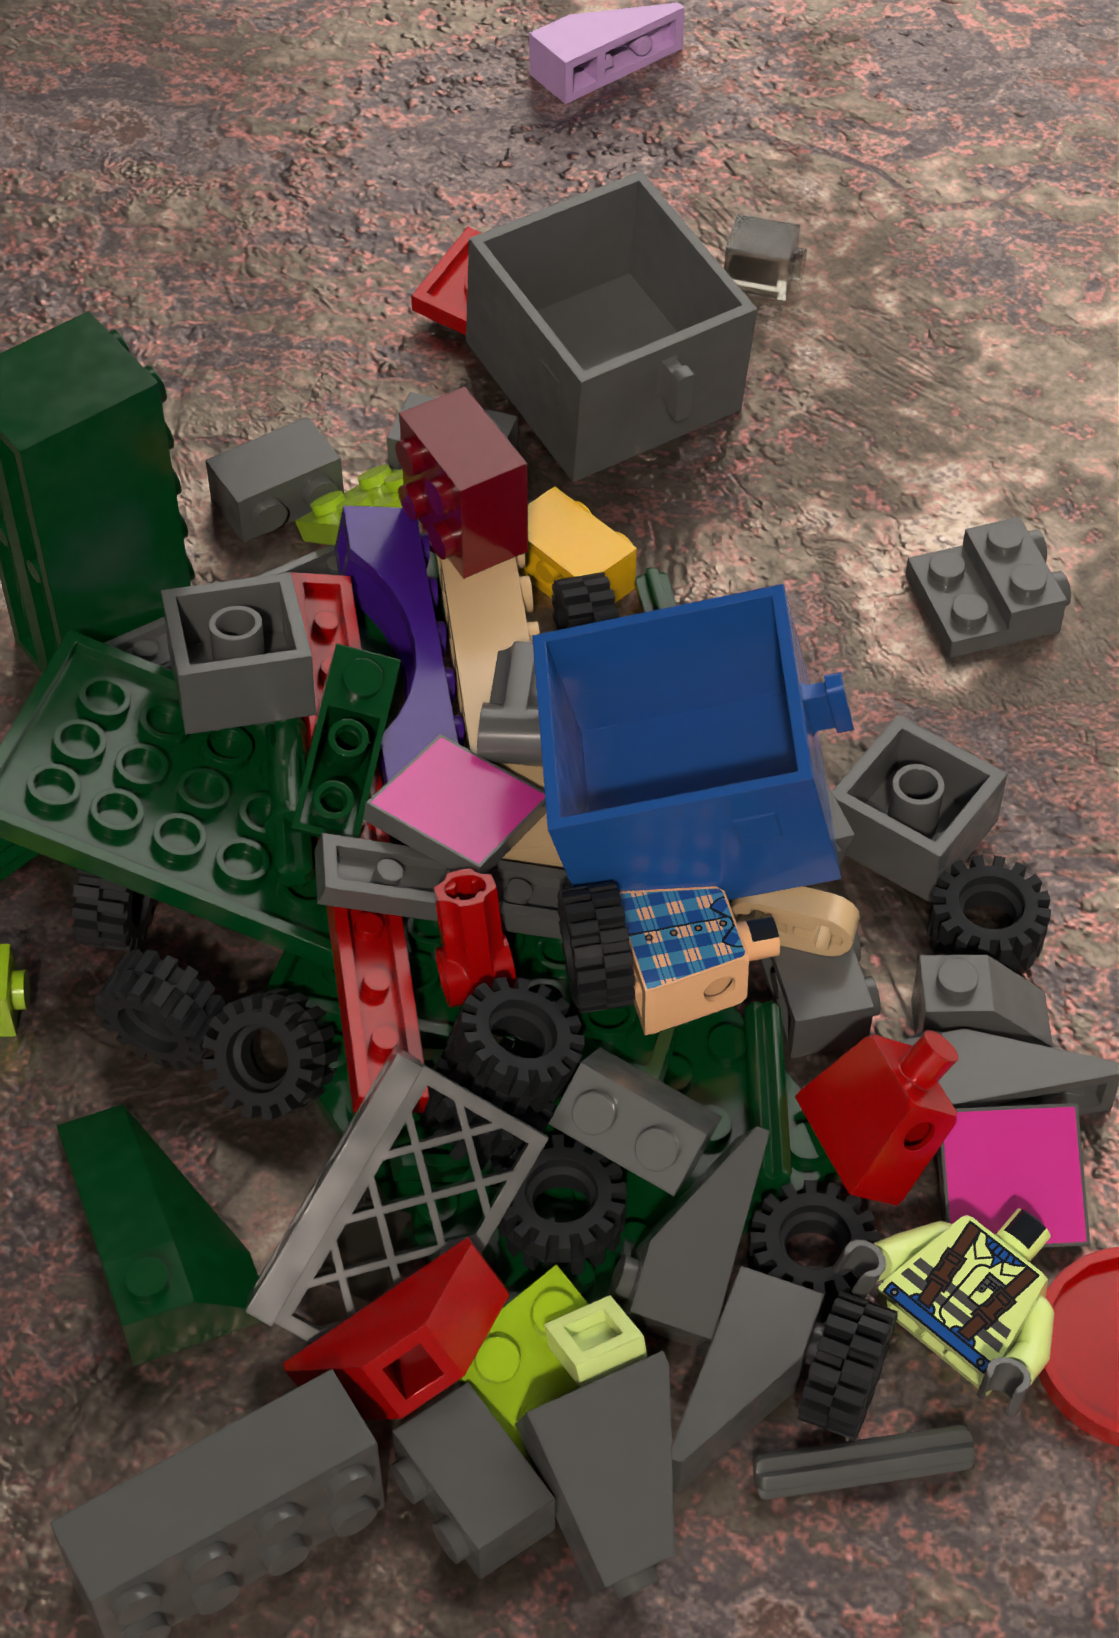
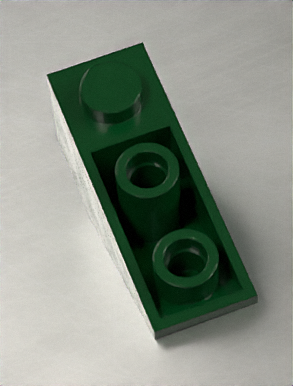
[290,643,401,838]

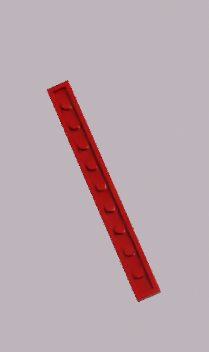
[290,572,429,1113]

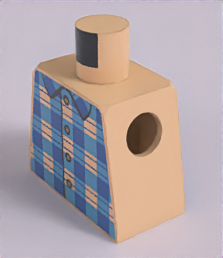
[619,886,780,1035]

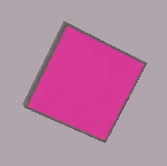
[363,734,546,874]
[937,1103,1091,1249]

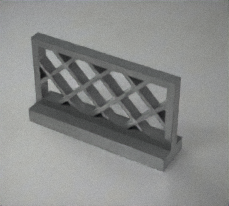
[246,1046,549,1344]

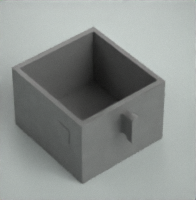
[466,171,757,482]

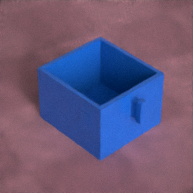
[532,584,854,900]

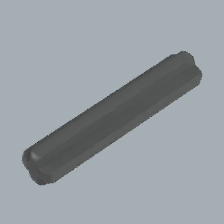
[753,1425,975,1500]

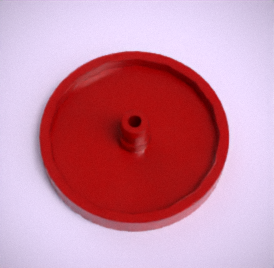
[1038,1247,1119,1447]

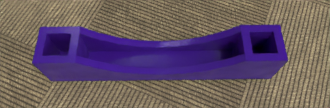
[335,506,464,787]

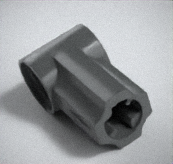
[477,642,543,767]

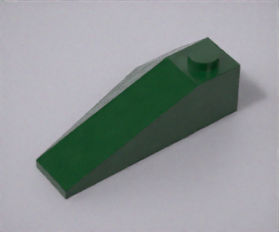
[56,1104,262,1366]

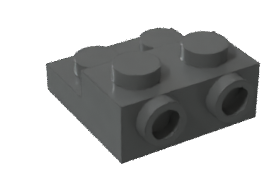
[905,517,1071,658]

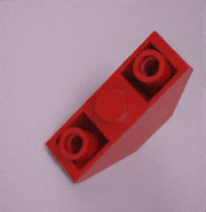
[282,1237,510,1420]

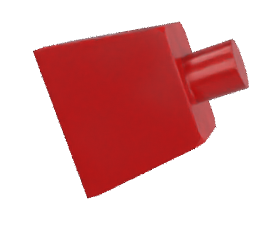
[795,1030,959,1206]

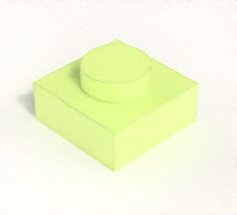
[544,1295,648,1388]

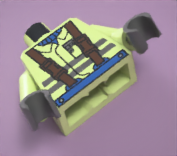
[832,1208,1054,1416]

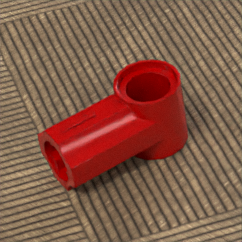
[434,868,517,1007]

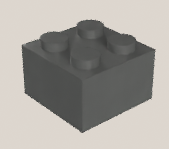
[161,572,316,735]
[832,715,1008,903]

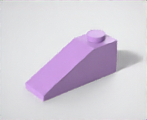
[529,3,684,104]

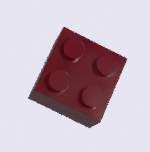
[395,387,528,579]

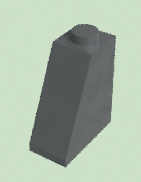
[514,1351,675,1600]

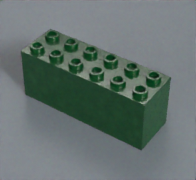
[0,311,195,673]

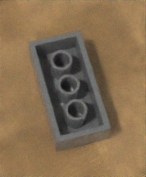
[49,1369,385,1638]

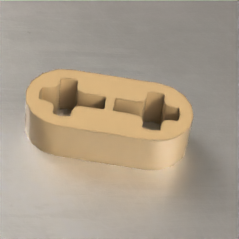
[730,886,860,956]

